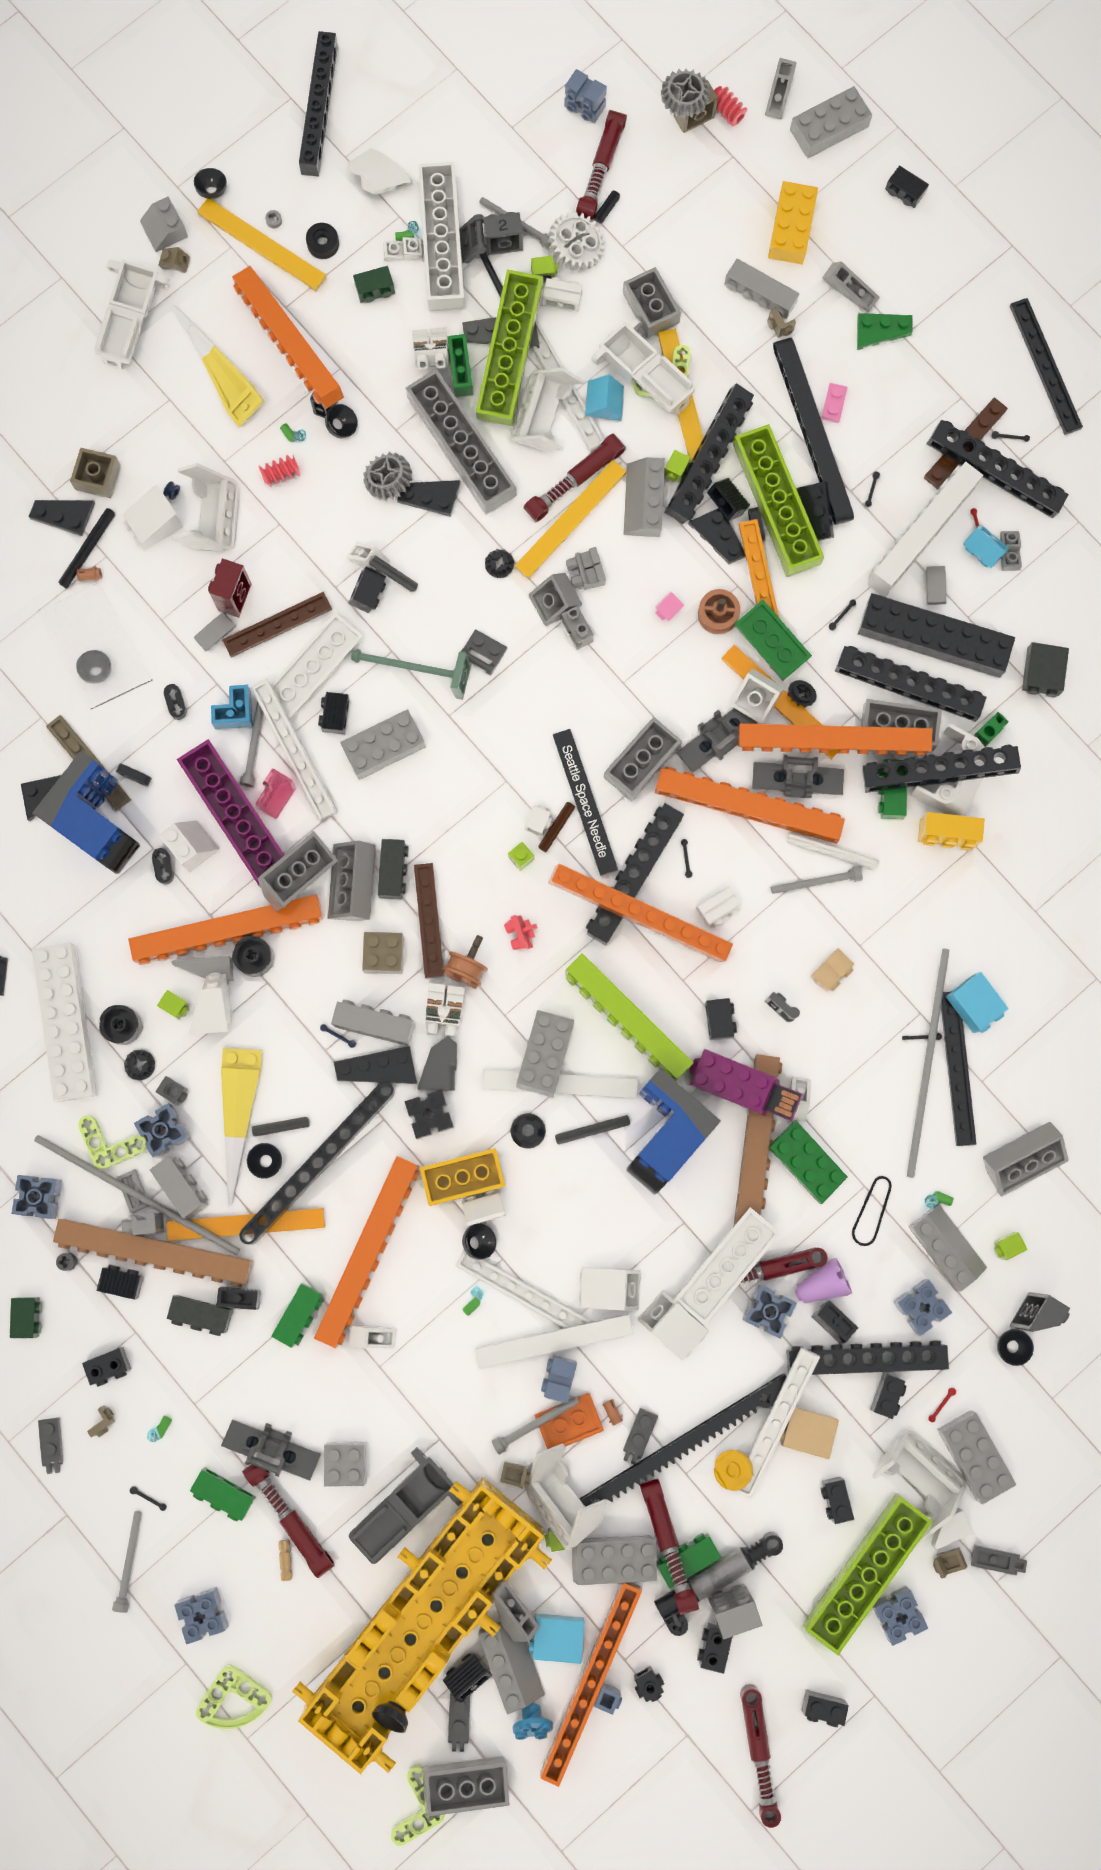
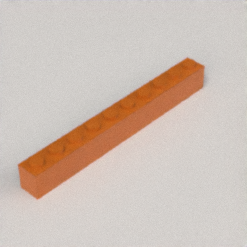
[232,266,344,409]
[738,723,933,756]
[654,767,845,844]
[548,864,733,962]
[128,894,324,965]
[313,1156,420,1348]
[540,1582,642,1787]

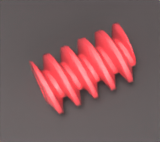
[714,86,748,126]
[258,455,300,487]

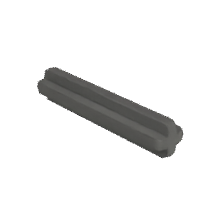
[369,555,418,592]
[252,1117,310,1137]

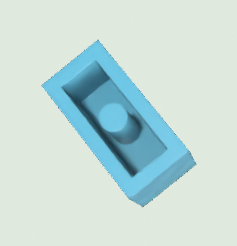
[963,524,1009,568]

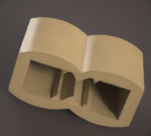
[810,948,855,992]

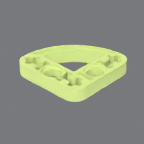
[196,1665,272,1729]

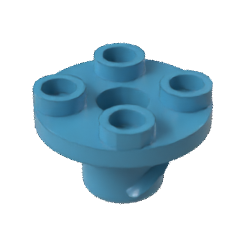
[512,1703,553,1740]

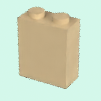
[779,1407,839,1460]

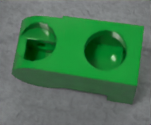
[973,712,1009,747]

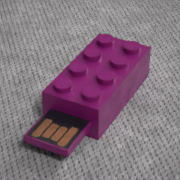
[689,1049,803,1122]

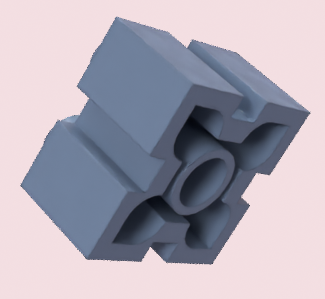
[564,69,607,124]
[134,1103,191,1158]
[11,1175,62,1219]
[893,1279,953,1336]
[742,1284,797,1339]
[541,1355,577,1403]
[873,1586,929,1646]
[174,1587,229,1645]

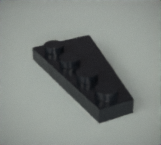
[334,1046,417,1084]

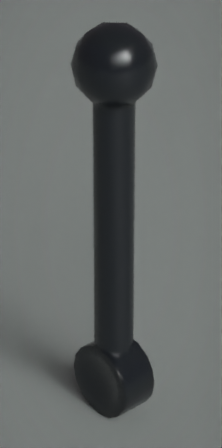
[991,431,1030,442]
[865,471,880,507]
[828,599,856,630]
[681,839,693,878]
[902,1033,942,1040]
[129,1486,167,1511]

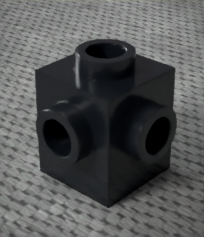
[633,1665,665,1703]

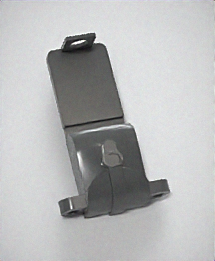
[348,1447,463,1564]

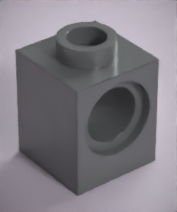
[155,1076,188,1105]

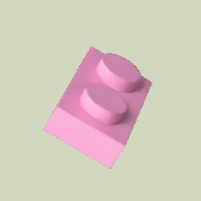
[821,383,848,423]

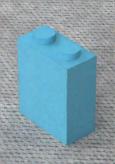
[945,972,1009,1033]
[529,1613,585,1664]

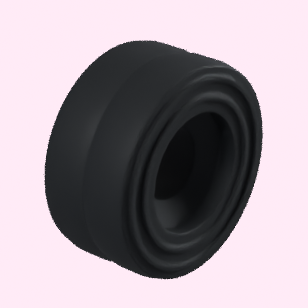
[306,222,339,259]

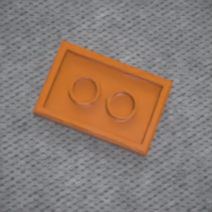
[534,1392,604,1449]

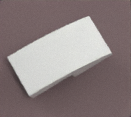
[383,237,422,261]

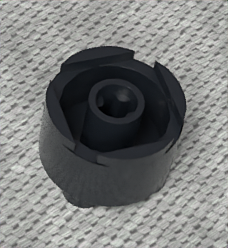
[232,936,274,977]
[99,1005,143,1046]

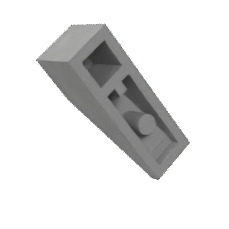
[765,57,797,119]
[822,261,880,312]
[171,956,234,985]
[492,1580,540,1642]

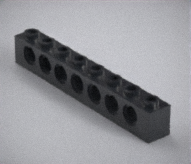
[299,31,338,177]
[664,383,754,524]
[926,419,1069,519]
[834,646,987,722]
[862,744,1021,793]
[585,803,684,946]
[786,1340,949,1375]

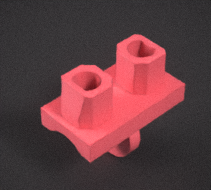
[504,915,538,950]

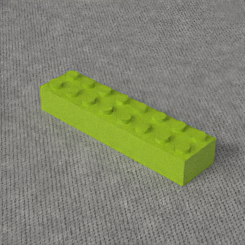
[476,269,543,426]
[733,424,824,577]
[565,953,694,1081]
[802,1493,933,1656]

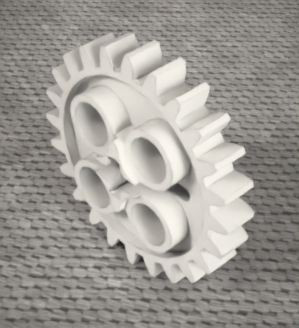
[547,212,606,271]

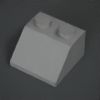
[139,196,188,252]
[528,573,583,626]

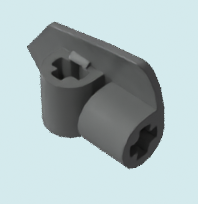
[417,1036,457,1091]

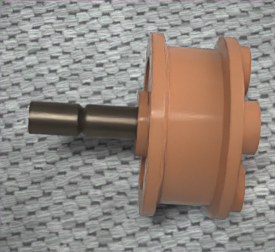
[698,589,740,634]
[442,935,488,989]

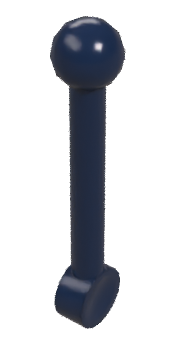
[320,1024,356,1048]

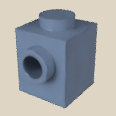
[594,1683,622,1715]

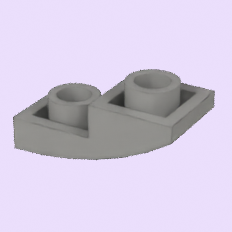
[1000,531,1022,571]
[926,566,947,605]
[193,612,236,652]

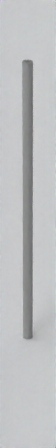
[906,948,950,1178]
[34,1135,241,1256]

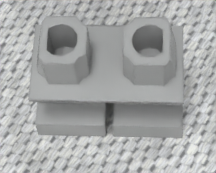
[566,546,606,590]
[561,605,594,650]
[121,1213,165,1235]

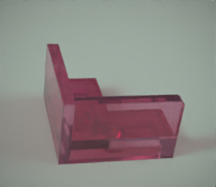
[255,768,297,819]

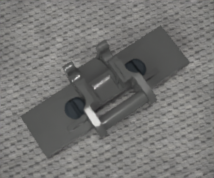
[676,708,758,773]
[752,754,844,798]
[221,1419,321,1481]

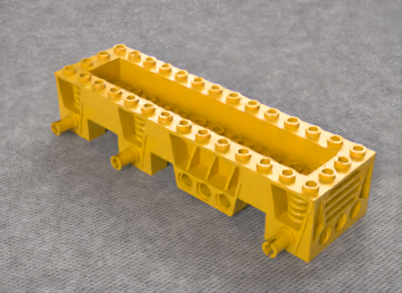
[292,1477,552,1775]

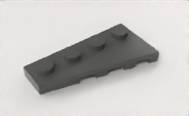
[462,317,540,348]

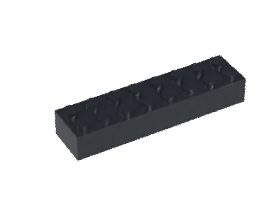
[857,593,1016,678]

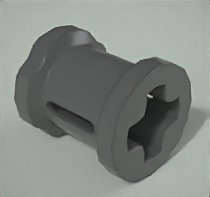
[56,1253,78,1271]

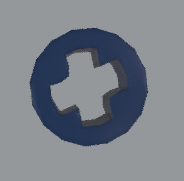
[163,481,180,500]

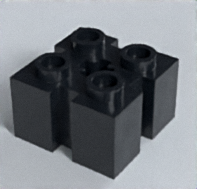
[404,1089,454,1140]

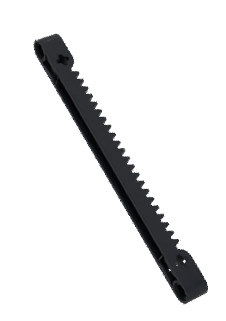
[579,1373,787,1507]

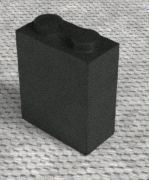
[1022,642,1069,697]

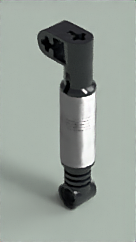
[654,1532,783,1636]

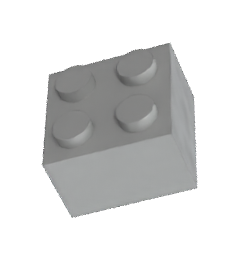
[324,1442,366,1487]

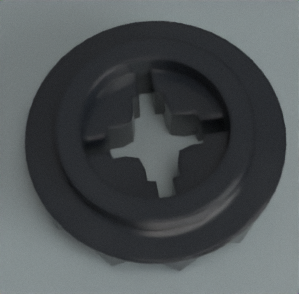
[485,549,514,578]
[787,680,817,708]
[124,1049,155,1081]

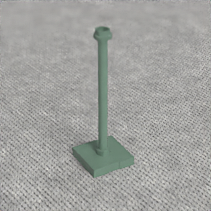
[351,649,472,700]

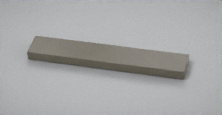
[46,714,132,811]

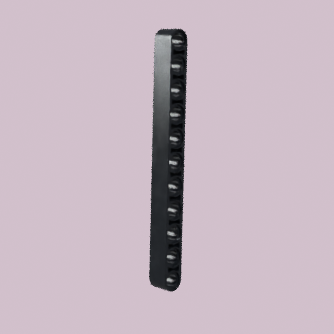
[773,337,854,525]
[239,1081,395,1245]

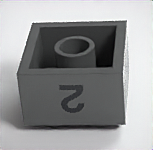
[483,212,523,256]

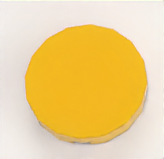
[714,1449,753,1491]

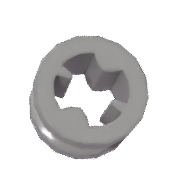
[265,210,282,229]

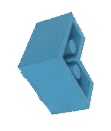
[211,684,253,730]

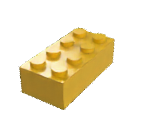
[768,181,818,265]
[420,1148,506,1206]

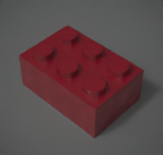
[208,558,252,618]

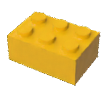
[918,812,985,851]

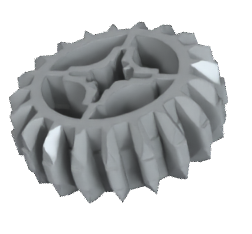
[660,67,710,119]
[363,451,413,501]

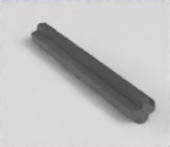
[555,1115,630,1145]

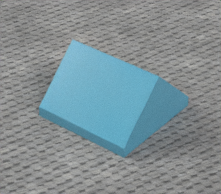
[585,374,624,421]

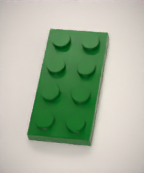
[734,599,812,681]
[767,1120,848,1204]

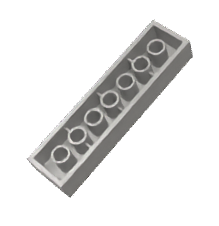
[405,369,517,515]

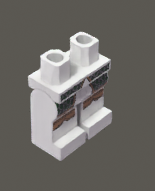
[411,327,449,370]
[424,983,466,1038]

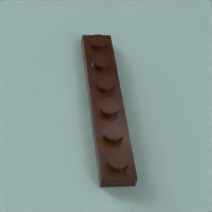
[924,397,1008,490]
[222,591,332,658]
[414,863,444,979]

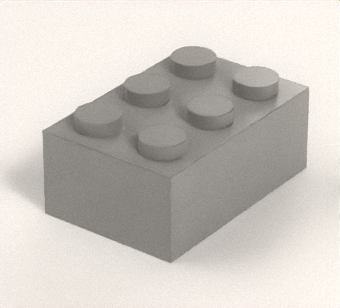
[622,267,681,338]
[149,1156,209,1219]

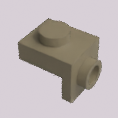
[158,247,190,273]
[767,308,796,338]
[87,1405,115,1438]
[500,1461,531,1489]
[933,1547,968,1579]

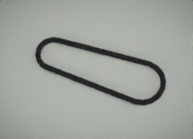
[852,1176,892,1246]

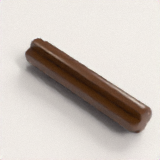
[538,802,575,852]

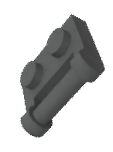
[459,214,487,264]
[461,629,508,676]
[764,991,800,1023]

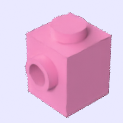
[655,591,684,621]

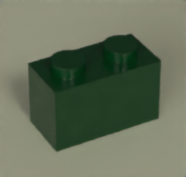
[353,265,395,303]
[9,1297,42,1339]

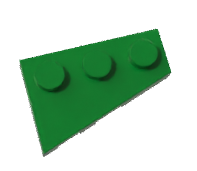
[857,313,913,350]

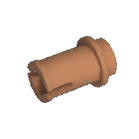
[77,566,102,581]
[602,1399,623,1426]

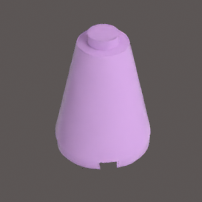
[795,1258,852,1304]

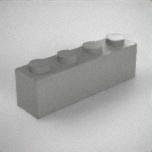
[724,258,800,319]

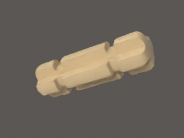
[278,1540,292,1581]

